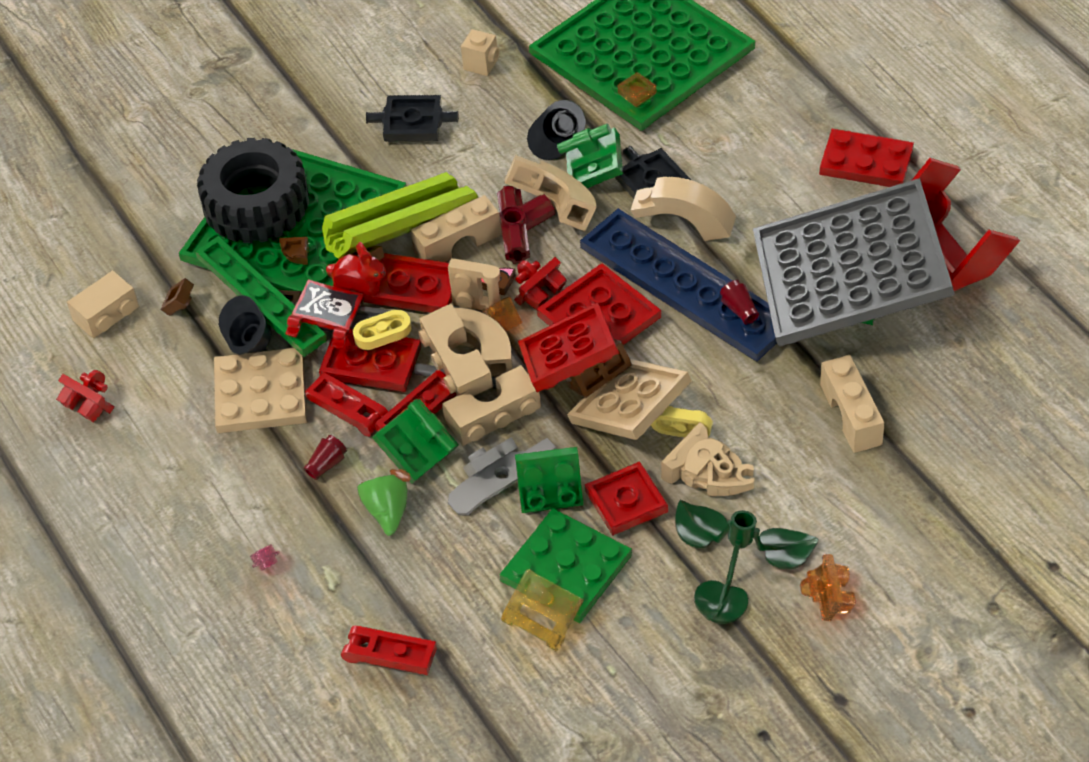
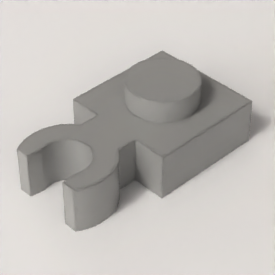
[463,437,518,478]

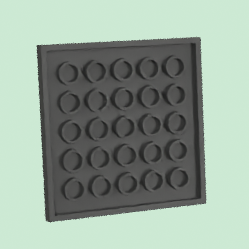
[753,178,955,347]

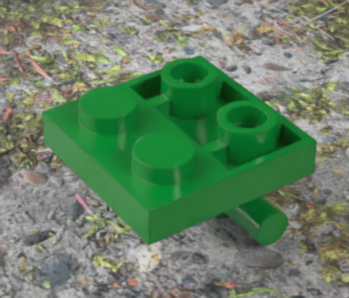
[557,123,623,189]
[372,399,459,484]
[515,447,584,513]

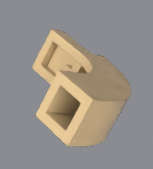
[505,155,597,231]
[630,177,736,241]
[455,308,513,377]

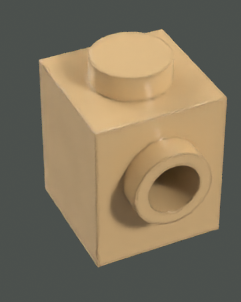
[461,29,500,76]

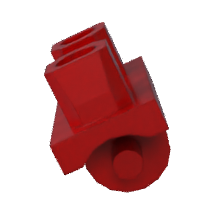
[514,257,567,310]
[56,370,115,423]

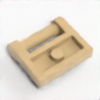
[448,258,504,317]

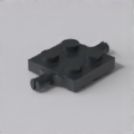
[366,95,459,142]
[615,146,691,199]

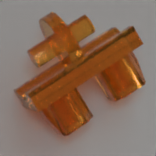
[800,554,856,621]

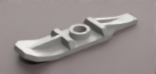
[448,438,556,515]

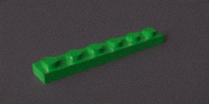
[196,236,327,357]

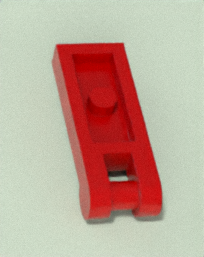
[305,372,388,437]
[341,625,437,676]

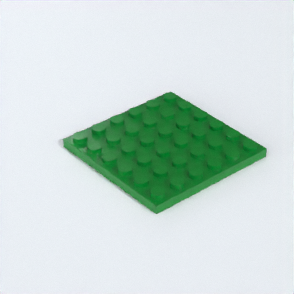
[529,0,755,131]
[179,147,407,293]

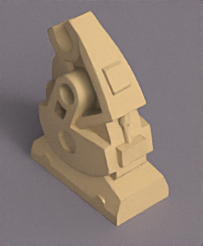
[661,422,754,496]

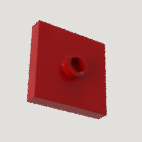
[584,461,669,536]

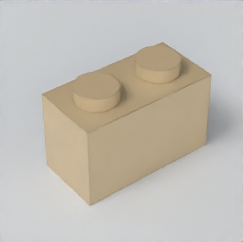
[67,270,139,339]

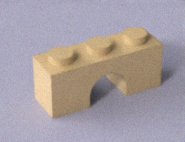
[410,195,501,262]
[418,303,493,396]
[820,355,884,453]
[442,365,541,446]

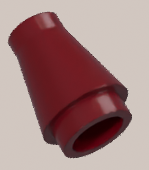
[720,280,759,324]
[303,435,347,480]

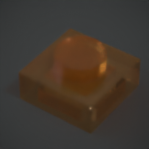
[617,72,656,107]
[482,297,523,332]

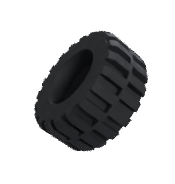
[197,137,309,243]

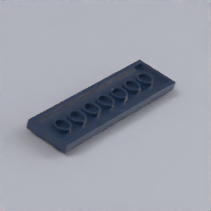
[580,208,777,362]

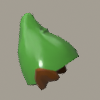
[357,469,411,536]

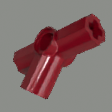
[497,185,555,264]

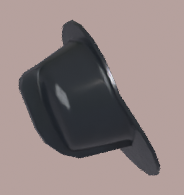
[527,100,586,160]
[218,295,272,355]

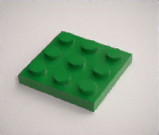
[499,508,632,624]

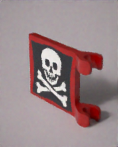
[285,280,364,350]

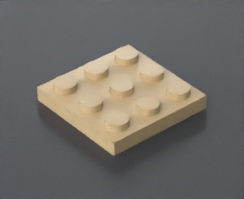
[214,348,307,433]
[567,359,692,440]

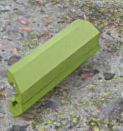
[322,172,479,259]

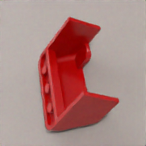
[911,158,1020,291]

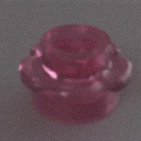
[250,544,280,571]

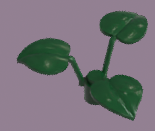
[675,500,818,624]

